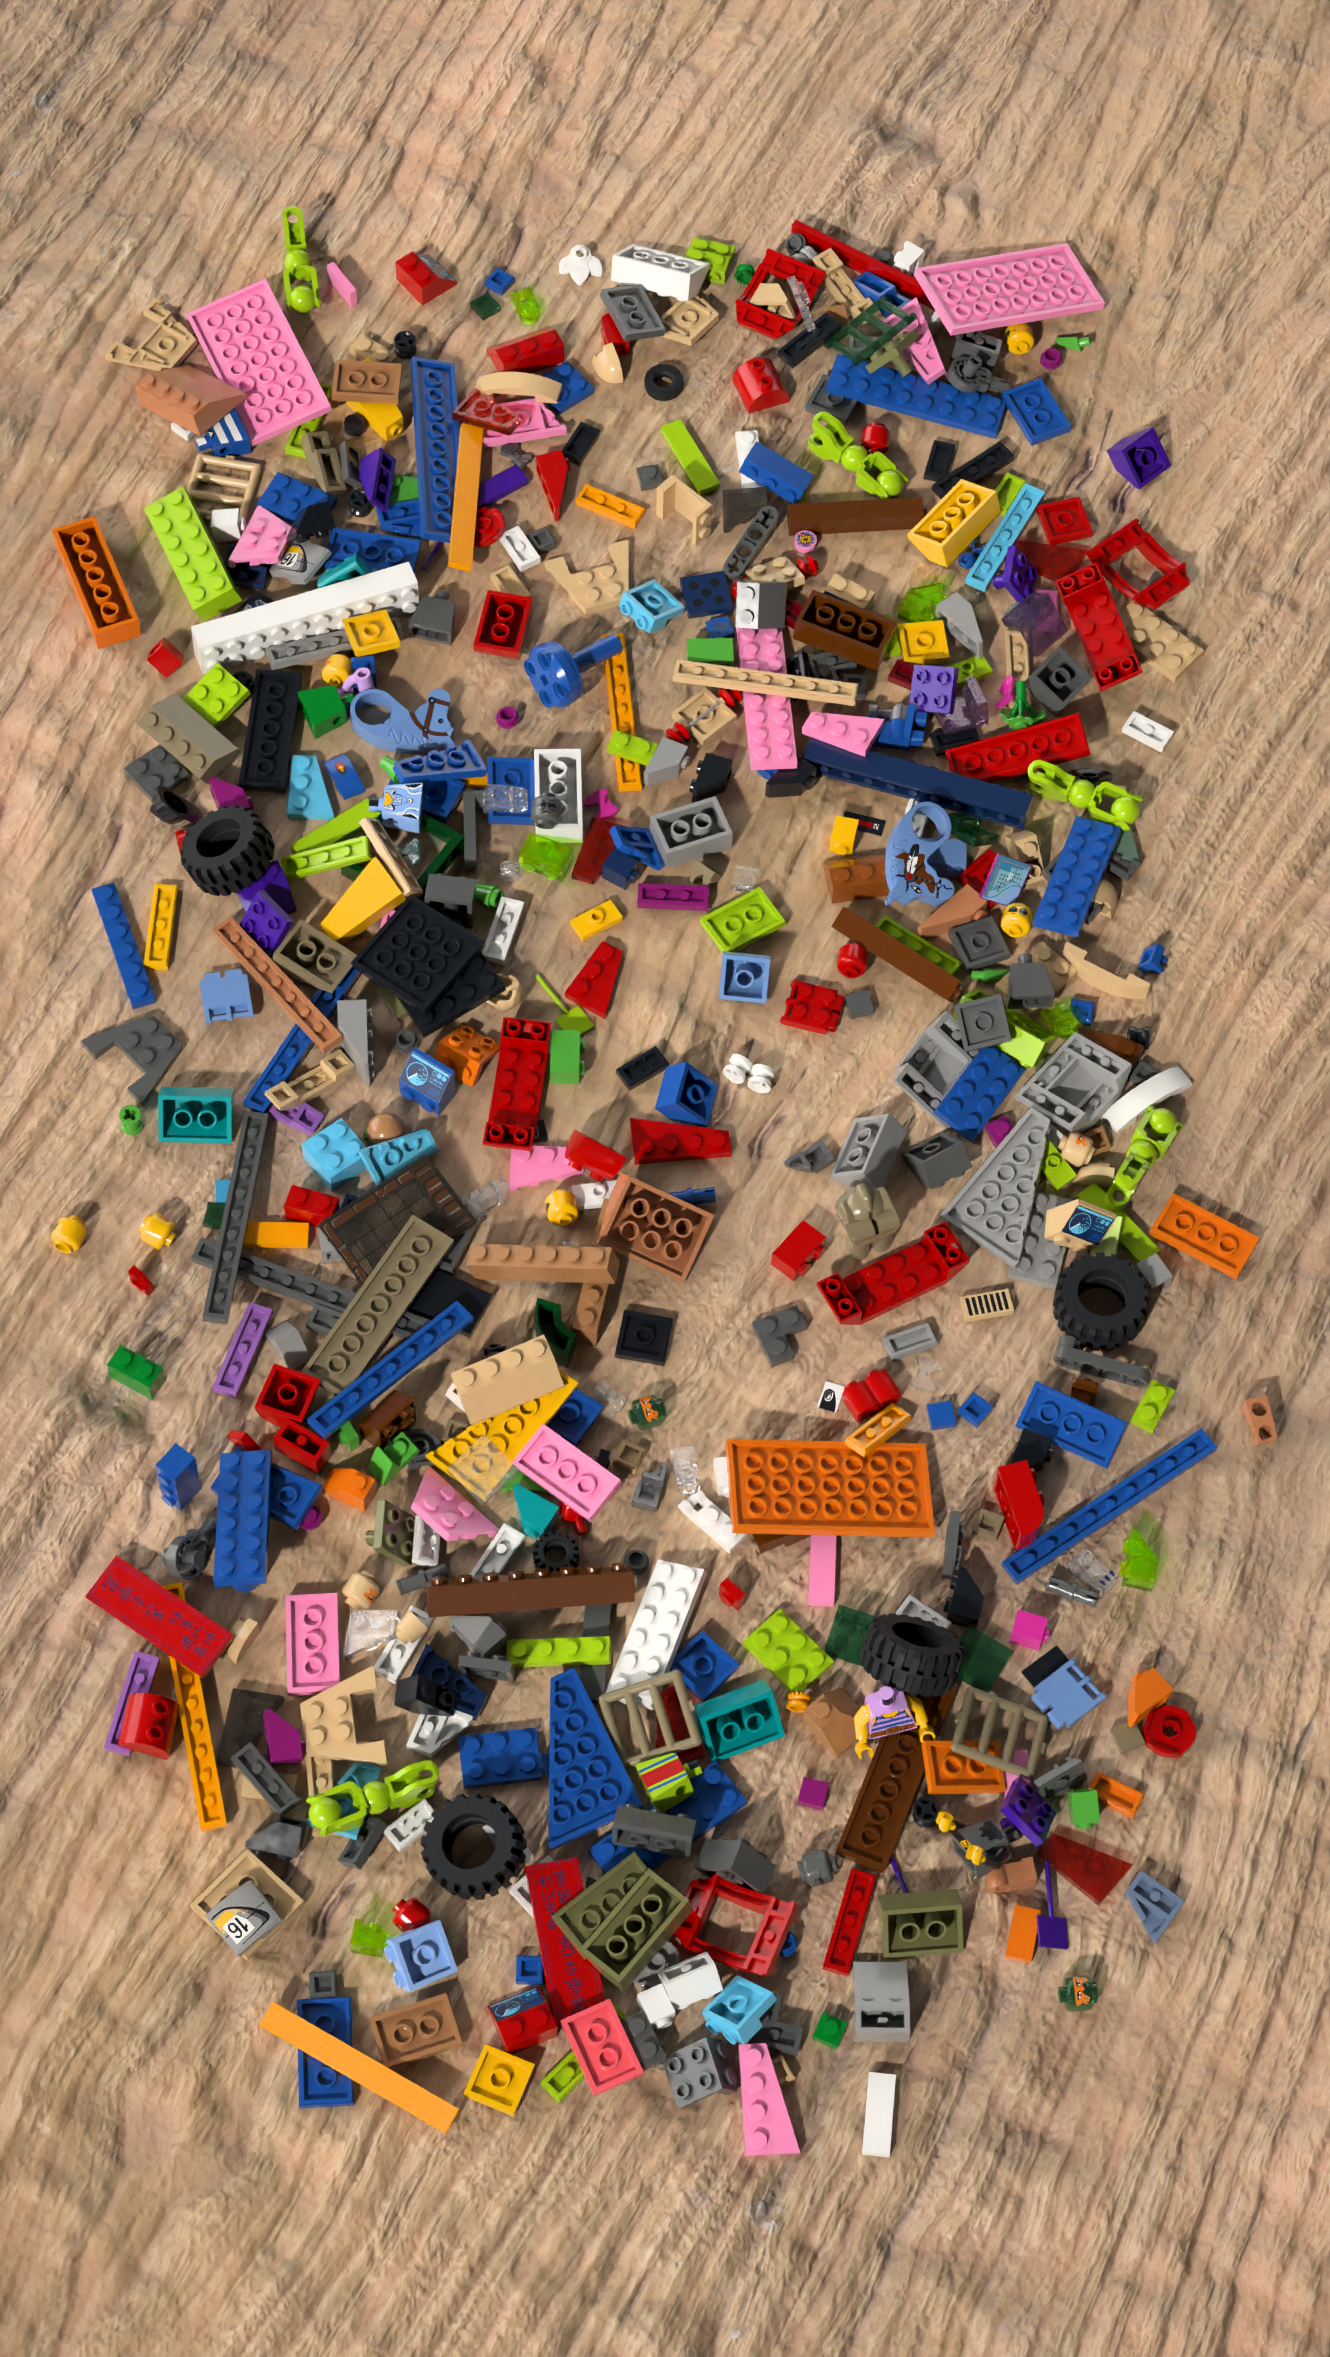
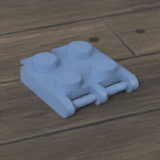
[199,968,254,1025]
[1031,1658,1108,1730]

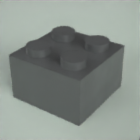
[1025,646,1092,716]
[425,873,477,928]

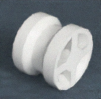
[723,1054,753,1084]
[747,1064,775,1093]

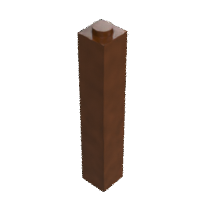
[787,497,927,536]
[831,906,965,1003]

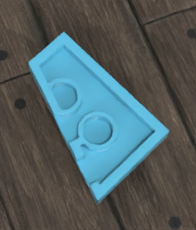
[287,755,334,820]
[357,1129,439,1189]
[306,1761,382,1841]

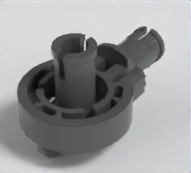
[946,355,1009,393]
[161,1517,217,1580]

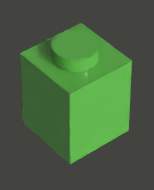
[1067,1788,1100,1829]

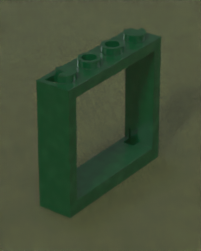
[341,812,464,908]

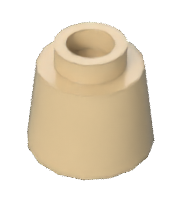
[395,1611,429,1645]

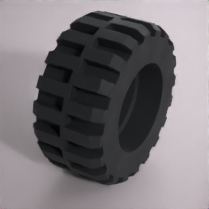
[180,805,275,896]
[1053,1252,1151,1351]
[860,1613,965,1697]
[421,1792,527,1900]

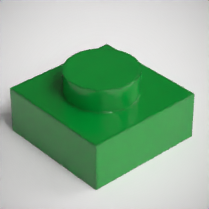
[812,2012,848,2050]

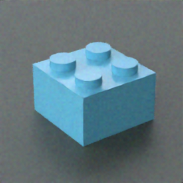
[302,1118,367,1192]

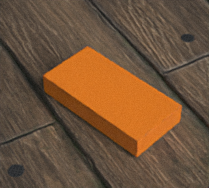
[1089,1771,1145,1819]
[1005,1905,1041,1964]

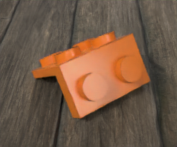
[434,1025,500,1087]

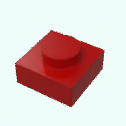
[719,1578,745,1611]

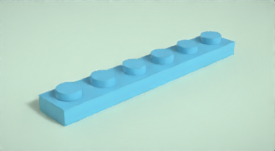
[965,483,1045,592]

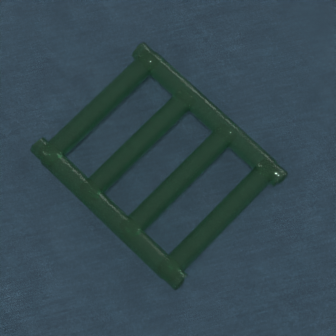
[824,295,917,366]

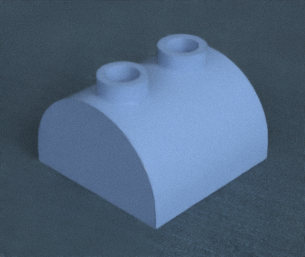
[719,951,771,1004]

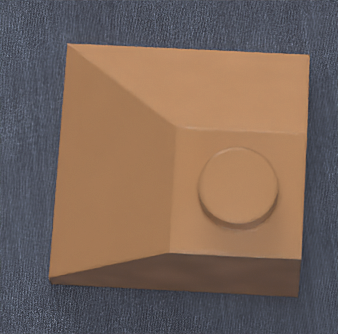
[802,1687,860,1758]

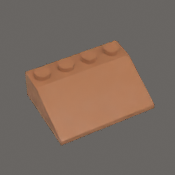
[134,364,247,436]
[597,1173,714,1282]

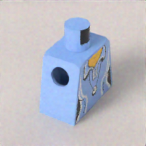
[369,783,424,833]

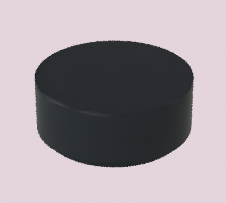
[344,414,366,436]

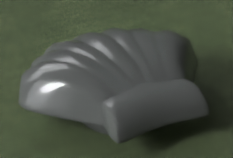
[406,1429,442,1472]

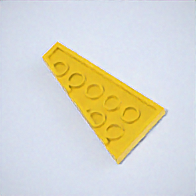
[425,1368,579,1503]

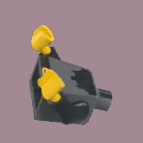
[936,1811,1019,1879]

